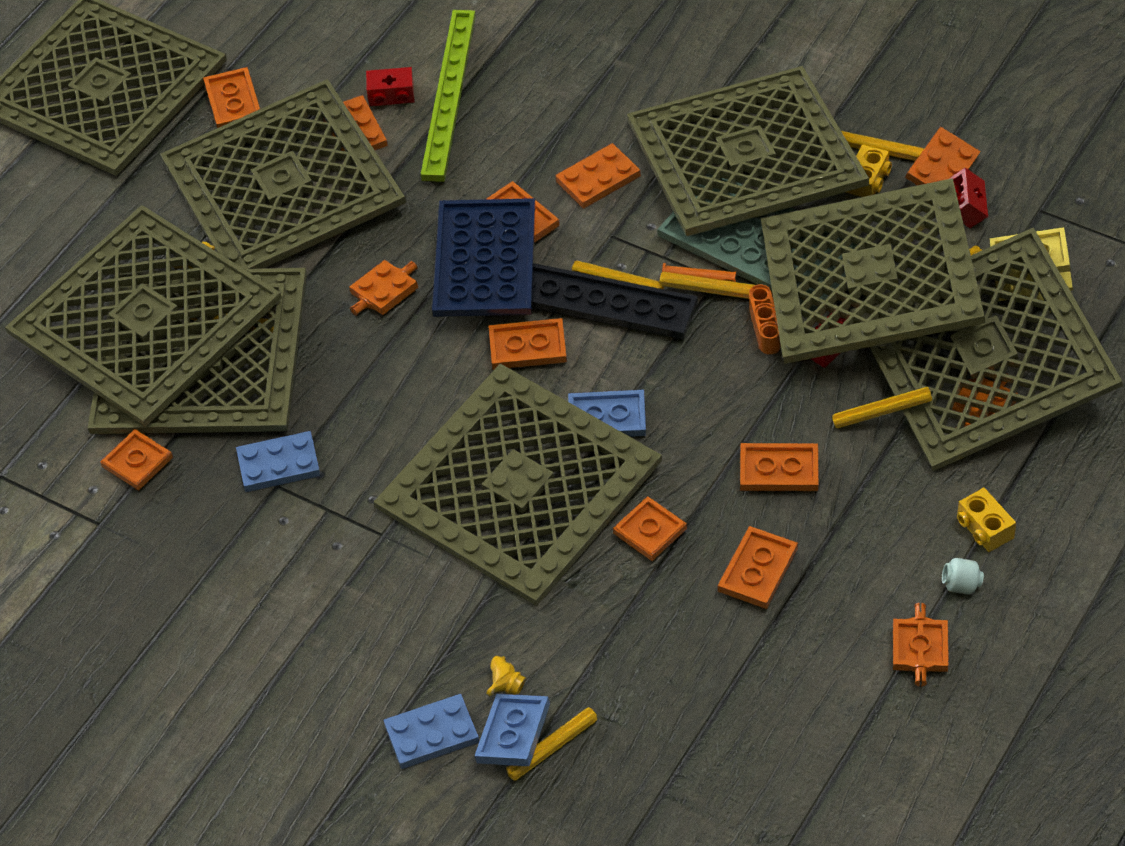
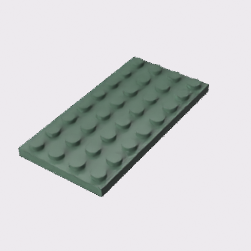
[657,174,857,312]

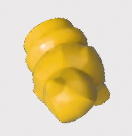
[486,656,526,696]

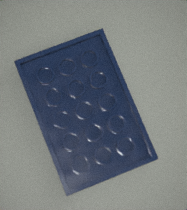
[432,198,536,317]

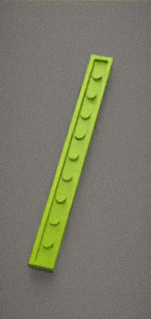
[421,10,476,182]

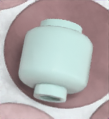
[942,558,984,595]

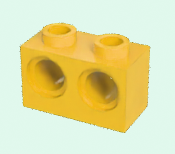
[846,145,892,197]
[957,488,1016,552]

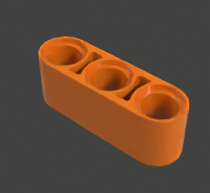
[749,284,781,354]

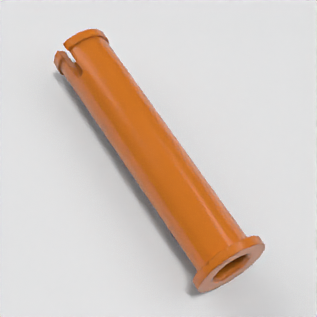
[662,263,736,282]

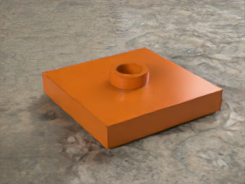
[100,429,173,491]
[613,496,687,561]

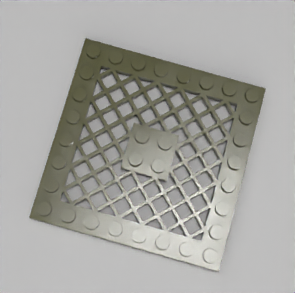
[0,0,227,176]
[627,66,869,236]
[160,79,406,269]
[761,178,986,364]
[5,205,282,427]
[851,227,1123,471]
[88,268,307,434]
[374,364,662,606]

